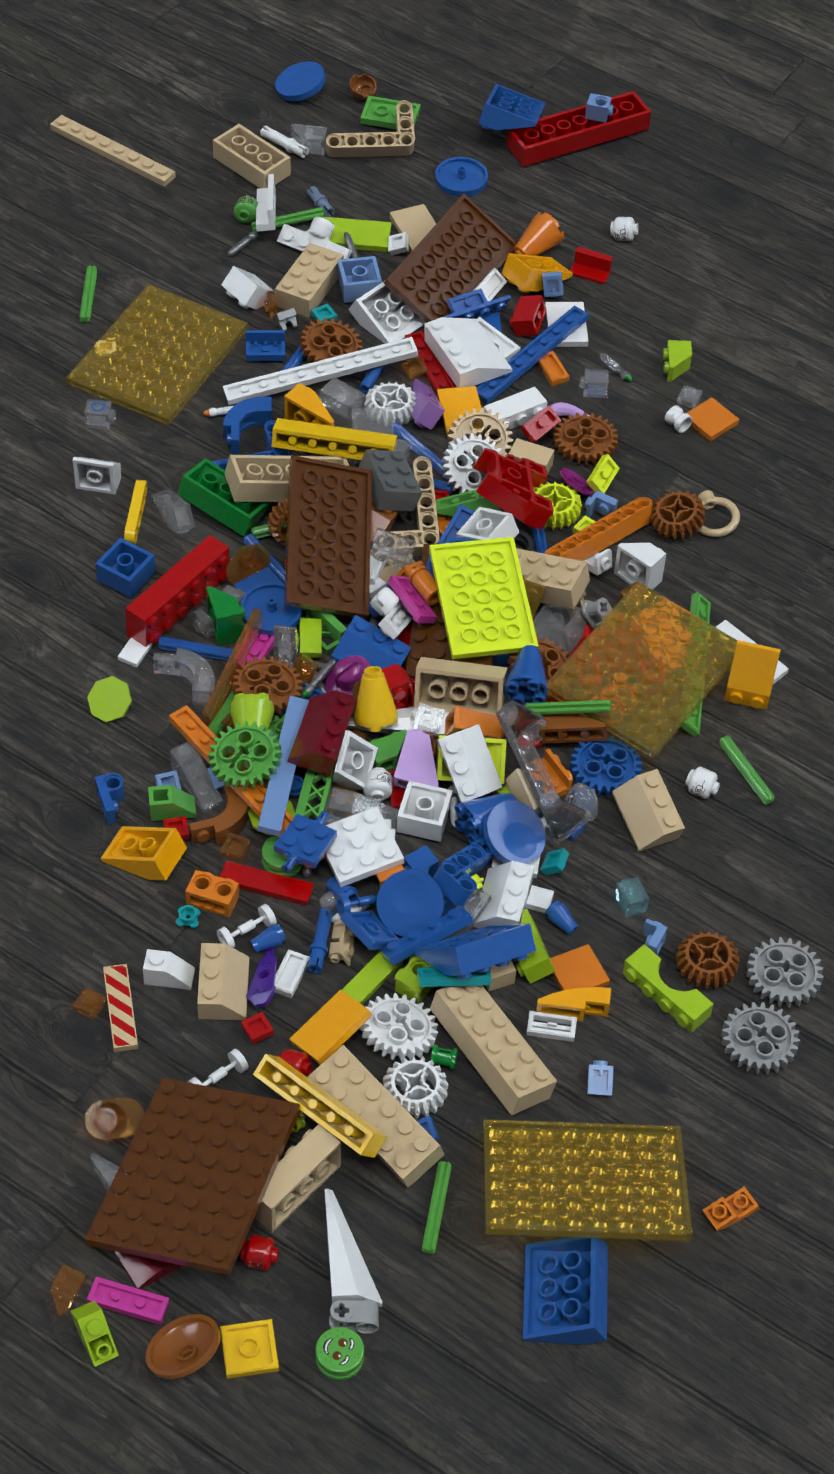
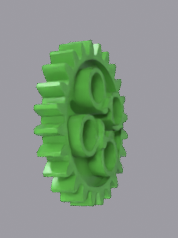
[208,721,282,790]

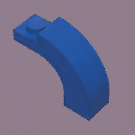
[223,397,272,454]

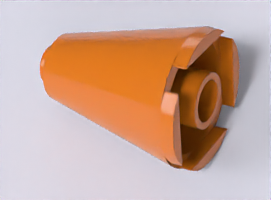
[514,212,565,256]

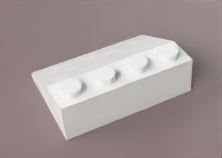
[348,280,426,344]
[424,317,512,387]

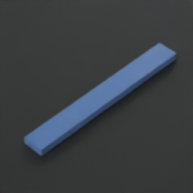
[257,696,309,836]

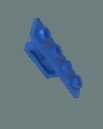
[444,289,511,319]

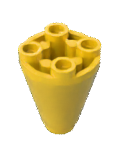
[354,666,398,732]

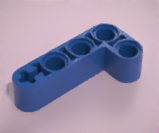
[433,837,494,906]

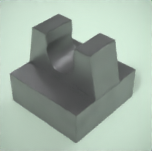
[272,308,298,332]

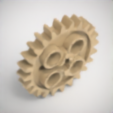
[447,408,513,467]

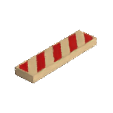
[103,964,138,1052]

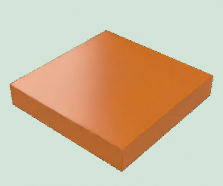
[687,397,739,442]
[550,944,610,991]

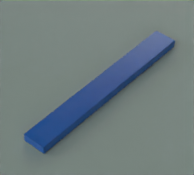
[476,305,589,404]

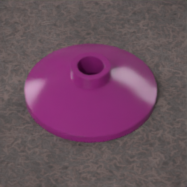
[560,468,594,496]

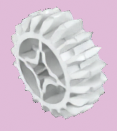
[364,381,417,428]
[383,1055,448,1120]

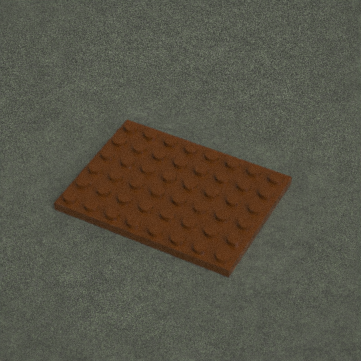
[85,1078,301,1276]

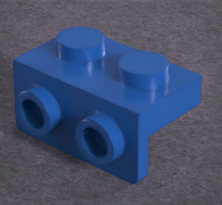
[246,330,285,361]

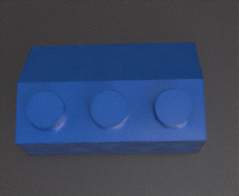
[330,615,412,669]

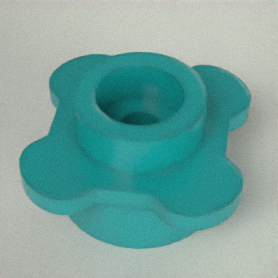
[176,905,201,928]

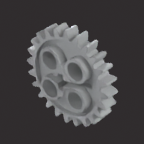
[746,937,824,1008]
[721,1002,800,1074]

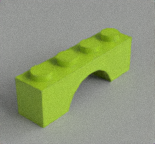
[623,944,714,1033]

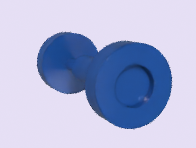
[335,893,377,917]

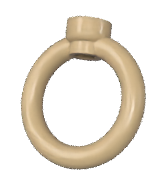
[698,490,740,537]

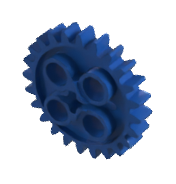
[570,735,642,798]

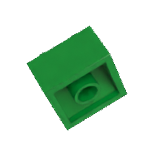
[206,586,246,646]

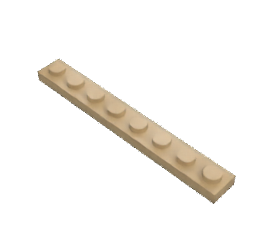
[50,115,176,187]

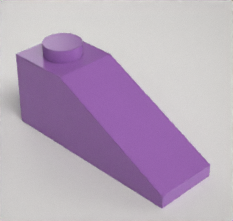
[411,379,445,430]

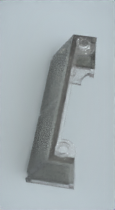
[496,700,592,844]

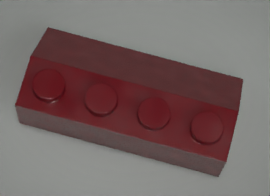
[287,690,357,776]

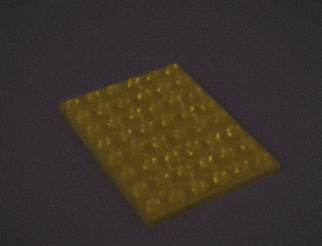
[66,284,248,425]
[547,581,737,759]
[483,1119,692,1241]

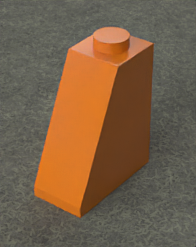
[445,706,505,739]

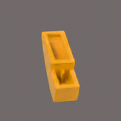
[536,987,611,1022]

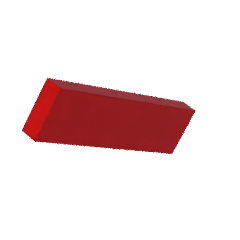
[220,861,314,906]

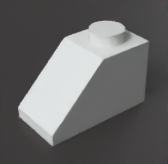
[143,949,195,990]

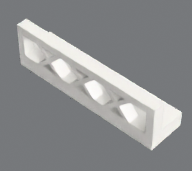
[256,174,276,231]

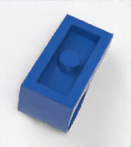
[95,773,125,825]

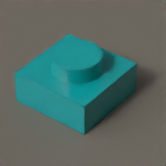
[311,303,337,322]
[540,848,569,875]

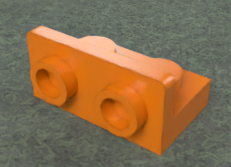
[525,748,573,800]

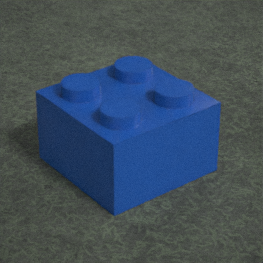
[95,537,156,598]

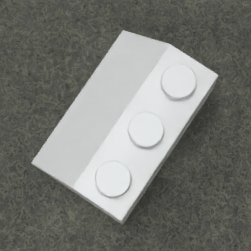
[437,724,502,802]
[472,861,534,928]

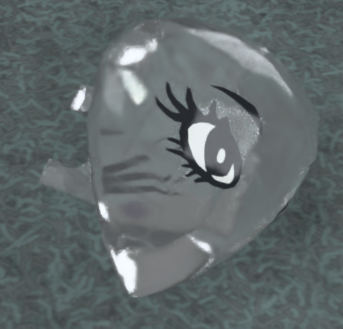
[564,782,598,821]

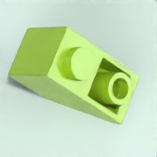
[663,340,692,382]
[70,1301,119,1367]

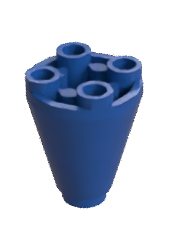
[504,645,548,707]
[454,793,517,844]

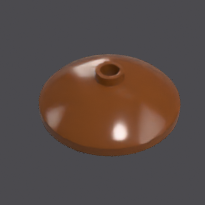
[145,1314,221,1379]

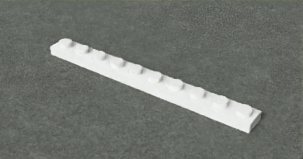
[223,337,418,405]

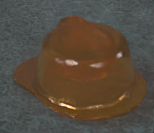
[226,544,270,584]
[84,1097,145,1140]

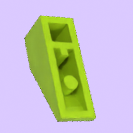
[515,909,556,984]

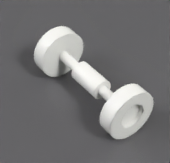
[217,904,277,948]
[188,1049,249,1086]

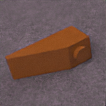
[539,713,608,744]

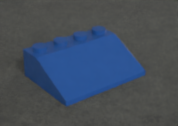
[478,84,546,130]
[414,923,536,979]
[523,1232,608,1344]

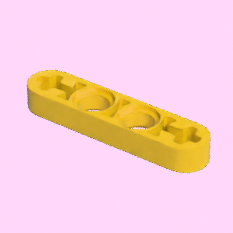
[124,480,148,544]

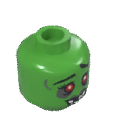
[233,196,258,224]

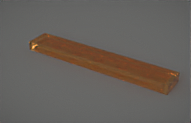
[202,608,263,726]

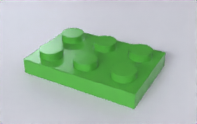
[360,96,421,129]

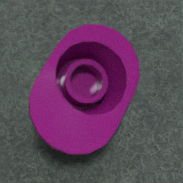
[326,655,370,695]

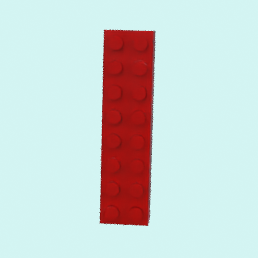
[506,91,651,166]

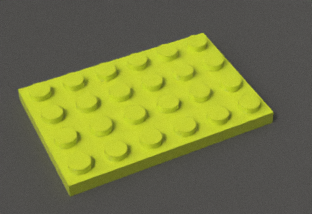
[429,537,539,659]

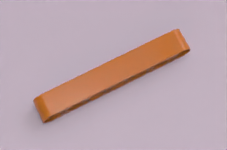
[545,497,653,561]

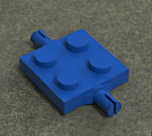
[274,811,337,873]

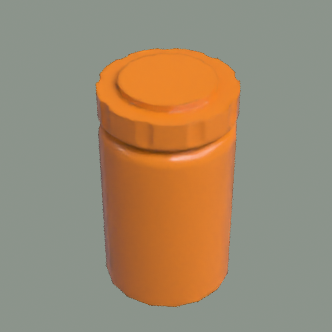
[408,565,440,605]

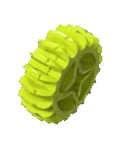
[533,481,582,530]

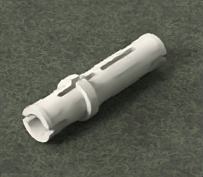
[260,125,309,158]

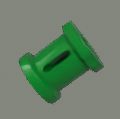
[431,1044,458,1069]

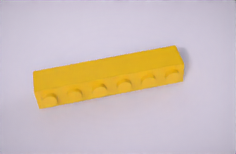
[272,418,397,460]
[253,1054,387,1158]

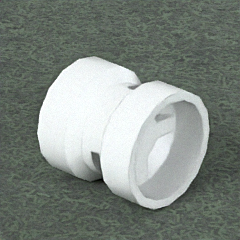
[665,405,693,433]

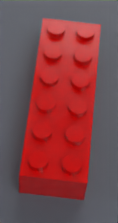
[125,535,230,647]

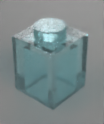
[615,877,649,917]

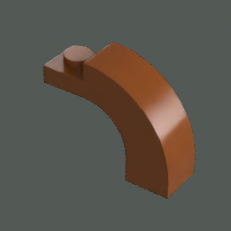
[189,785,250,846]

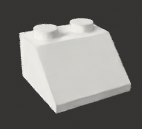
[222,266,275,309]
[73,457,121,495]
[456,507,519,540]
[614,543,667,595]
[333,730,378,790]
[397,781,453,842]

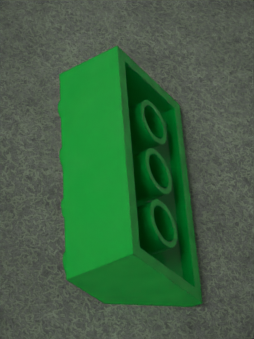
[177,458,272,537]

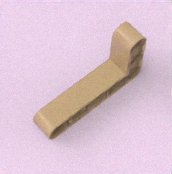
[325,100,415,158]
[378,456,439,558]

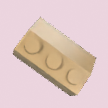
[612,769,685,852]
[197,943,249,1020]

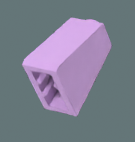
[393,729,438,788]

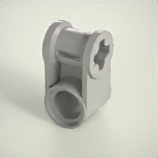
[582,598,620,634]
[329,1299,379,1334]

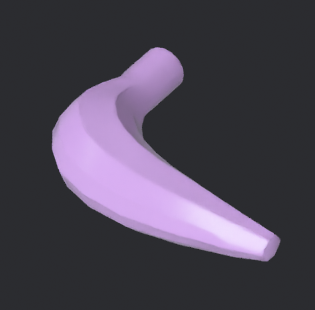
[550,402,590,417]

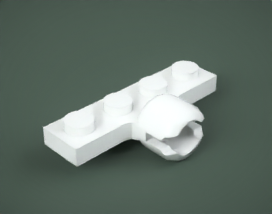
[277,217,352,259]
[370,587,413,640]

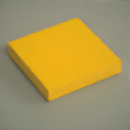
[220,1319,279,1379]

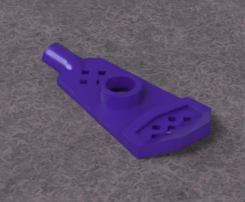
[246,947,277,1008]

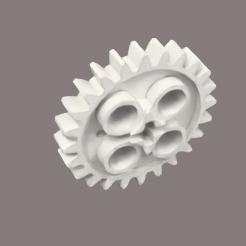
[441,433,505,494]
[360,993,438,1060]

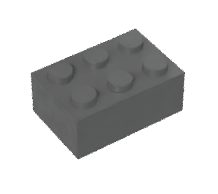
[358,450,422,511]

